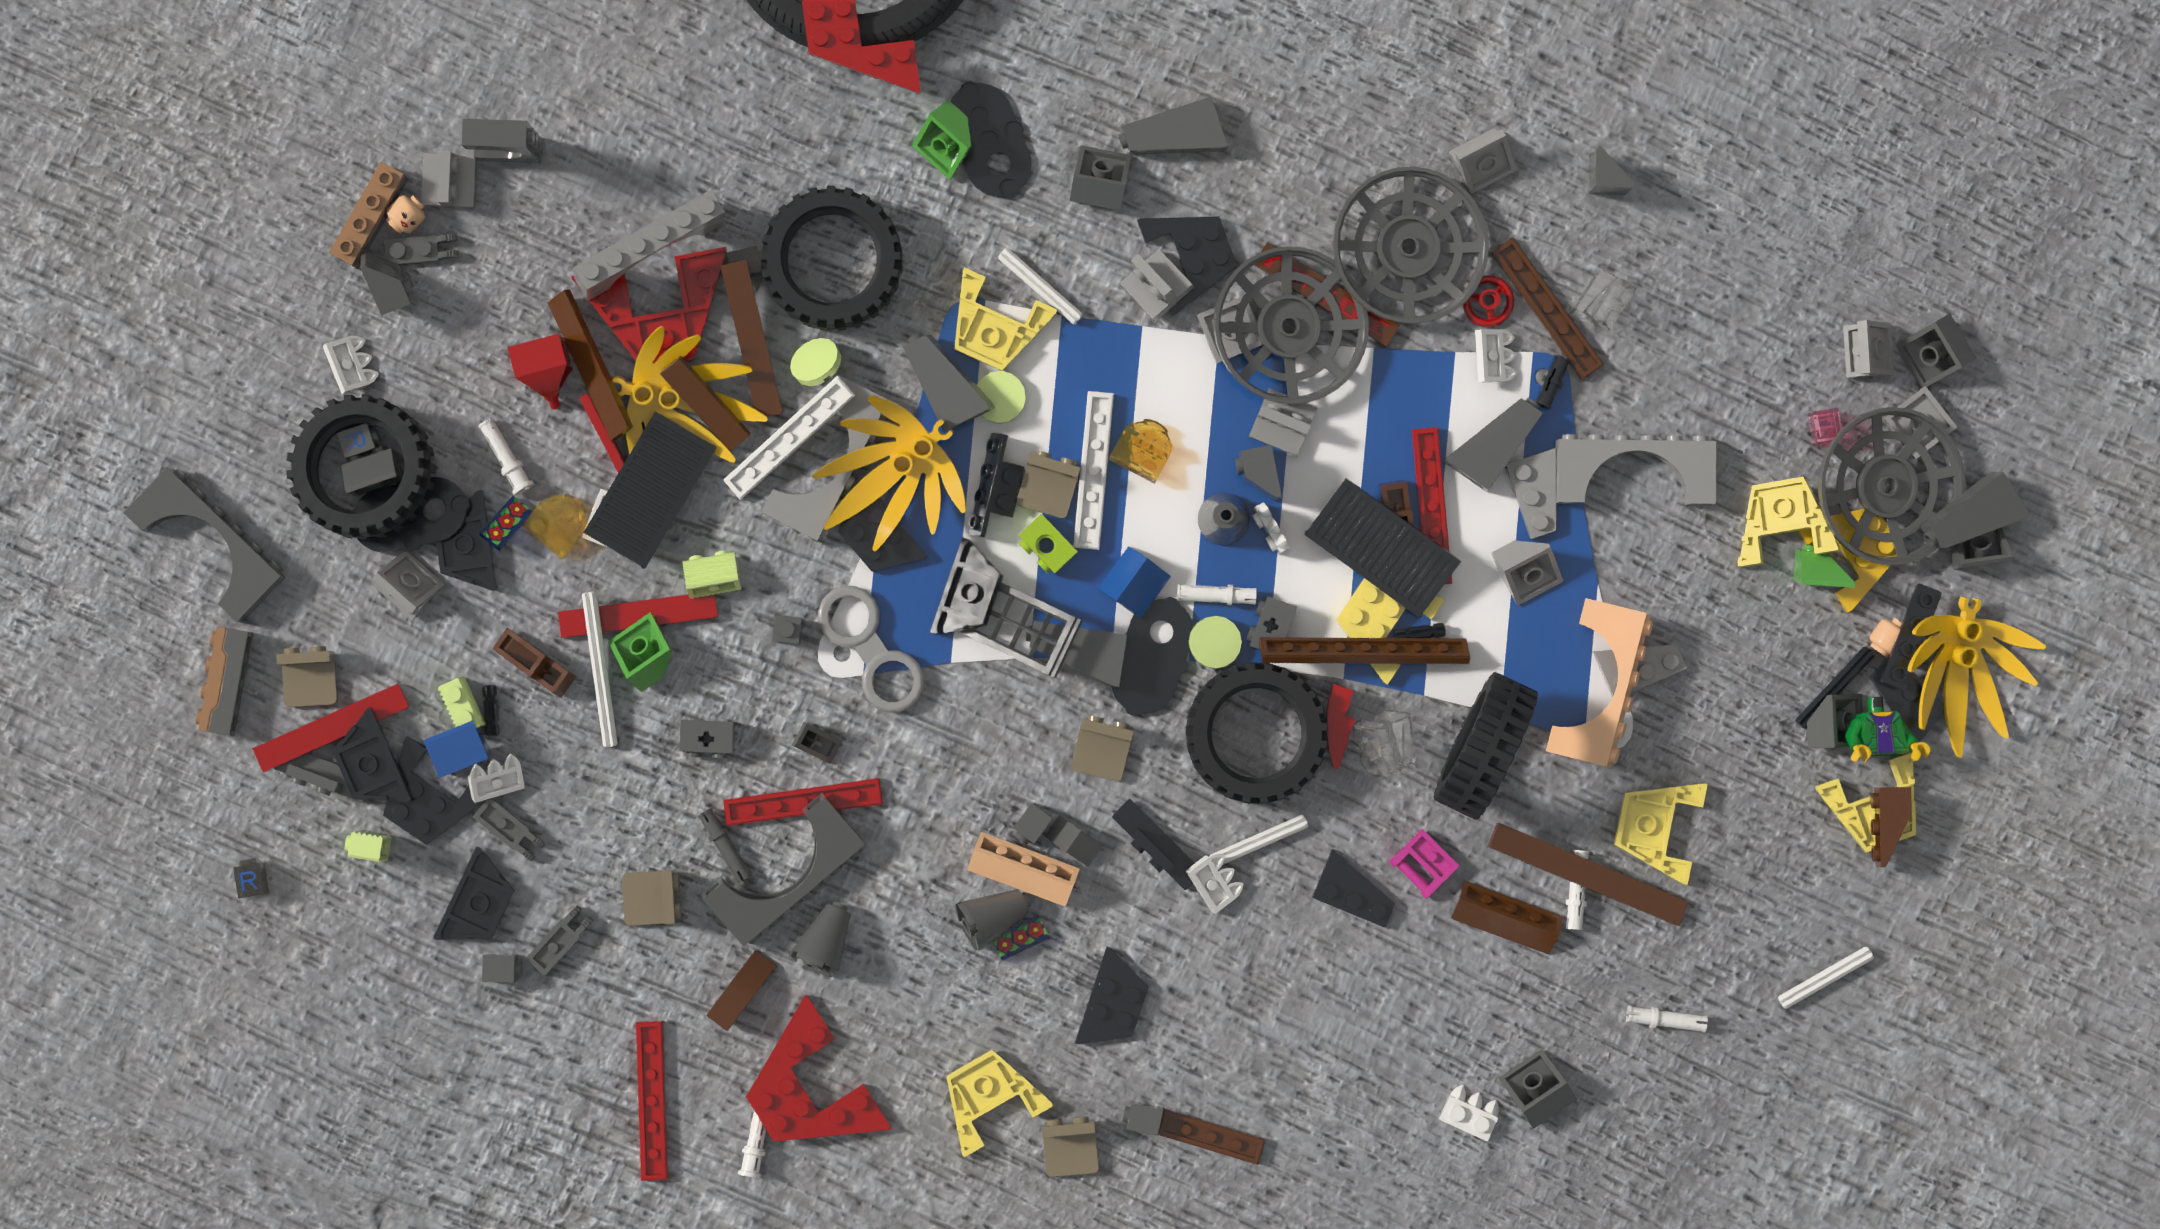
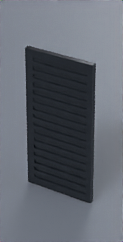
[583,412,717,569]
[1304,478,1461,618]

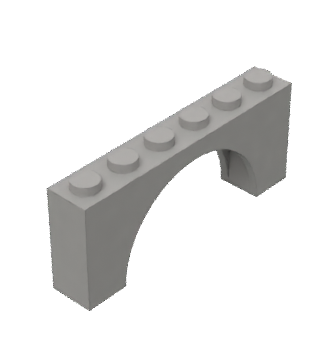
[573,189,725,301]
[761,373,887,542]
[1555,434,1716,506]

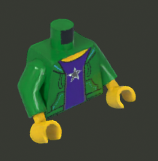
[1845,697,1930,763]

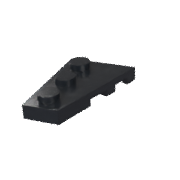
[1870,657,1944,742]
[1312,849,1395,928]

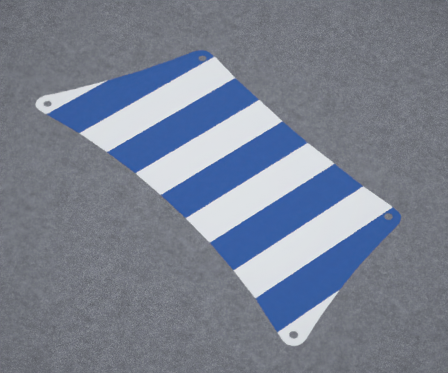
[818,299,1633,748]

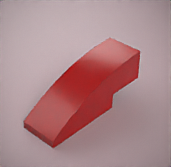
[1326,684,1355,769]

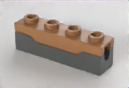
[329,162,409,269]
[196,626,253,736]

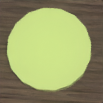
[790,338,842,386]
[977,371,1026,424]
[1189,616,1242,668]

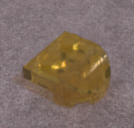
[1109,419,1173,484]
[522,494,587,559]

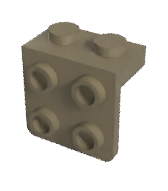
[1017,450,1080,519]
[276,646,337,707]
[1071,715,1134,781]
[622,870,682,926]
[1042,1116,1099,1177]

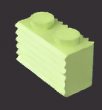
[683,551,741,599]
[438,677,486,729]
[345,830,392,862]

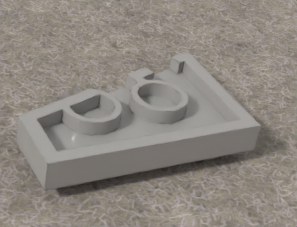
[1505,448,1556,539]
[1593,644,1687,697]

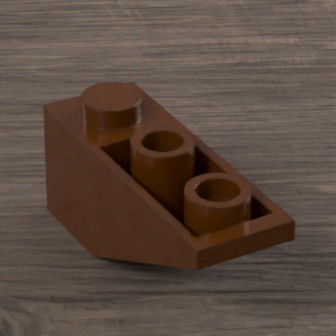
[1870,787,1912,867]

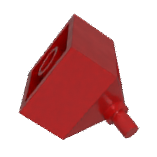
[507,334,573,410]

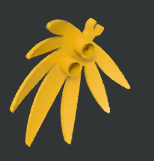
[612,326,768,463]
[812,395,966,551]
[1908,596,2046,758]

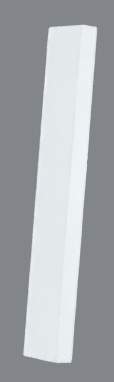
[723,376,856,500]
[1073,391,1114,550]

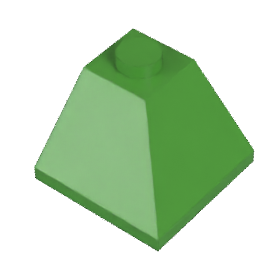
[912,100,971,180]
[1793,544,1855,588]
[608,612,672,692]

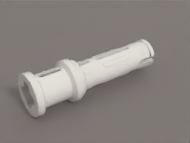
[478,418,535,496]
[738,1112,766,1178]

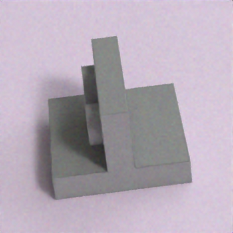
[1449,128,1517,194]
[421,150,477,208]
[1120,249,1194,322]
[1843,320,1894,378]
[1249,388,1317,457]
[373,550,445,620]

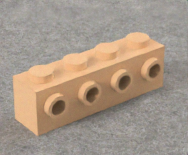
[967,832,1080,907]

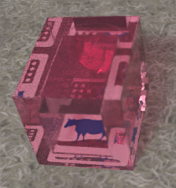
[1808,408,1844,448]

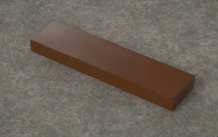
[660,355,751,451]
[1158,1108,1266,1165]

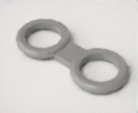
[818,586,924,712]

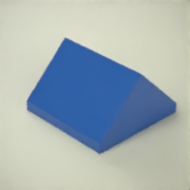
[1098,546,1171,619]
[424,720,491,778]

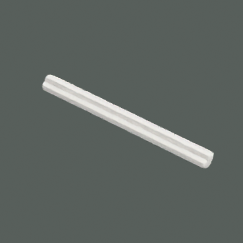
[582,591,618,747]

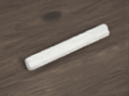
[998,248,1082,324]
[1209,815,1308,864]
[1778,947,1874,1009]

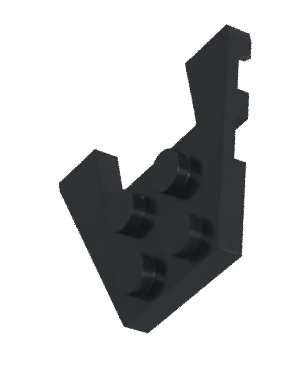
[1137,216,1237,316]
[383,736,486,845]

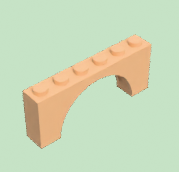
[1546,598,1653,768]

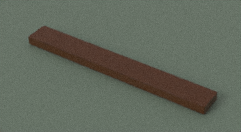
[1259,637,1470,664]
[1487,823,1688,926]

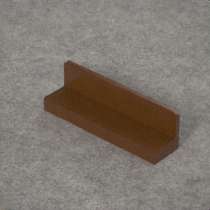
[1451,881,1563,954]

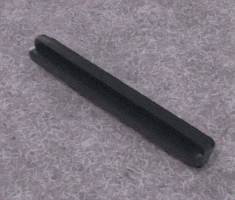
[1795,647,1875,729]

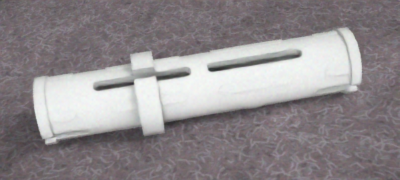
[1177,584,1257,606]
[1566,850,1589,930]
[1626,1006,1708,1033]

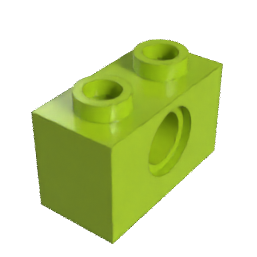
[1019,514,1078,574]

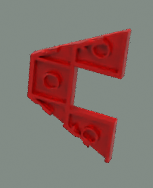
[802,0,921,94]
[571,247,727,363]
[746,995,891,1142]

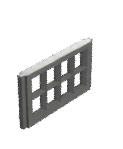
[960,582,1083,678]

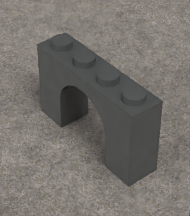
[462,119,545,163]

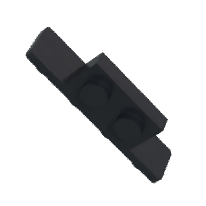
[968,433,1025,537]
[1881,584,1942,690]
[1112,799,1195,890]

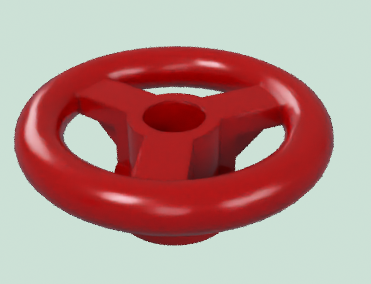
[1462,275,1514,327]

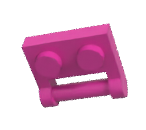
[1389,829,1459,899]

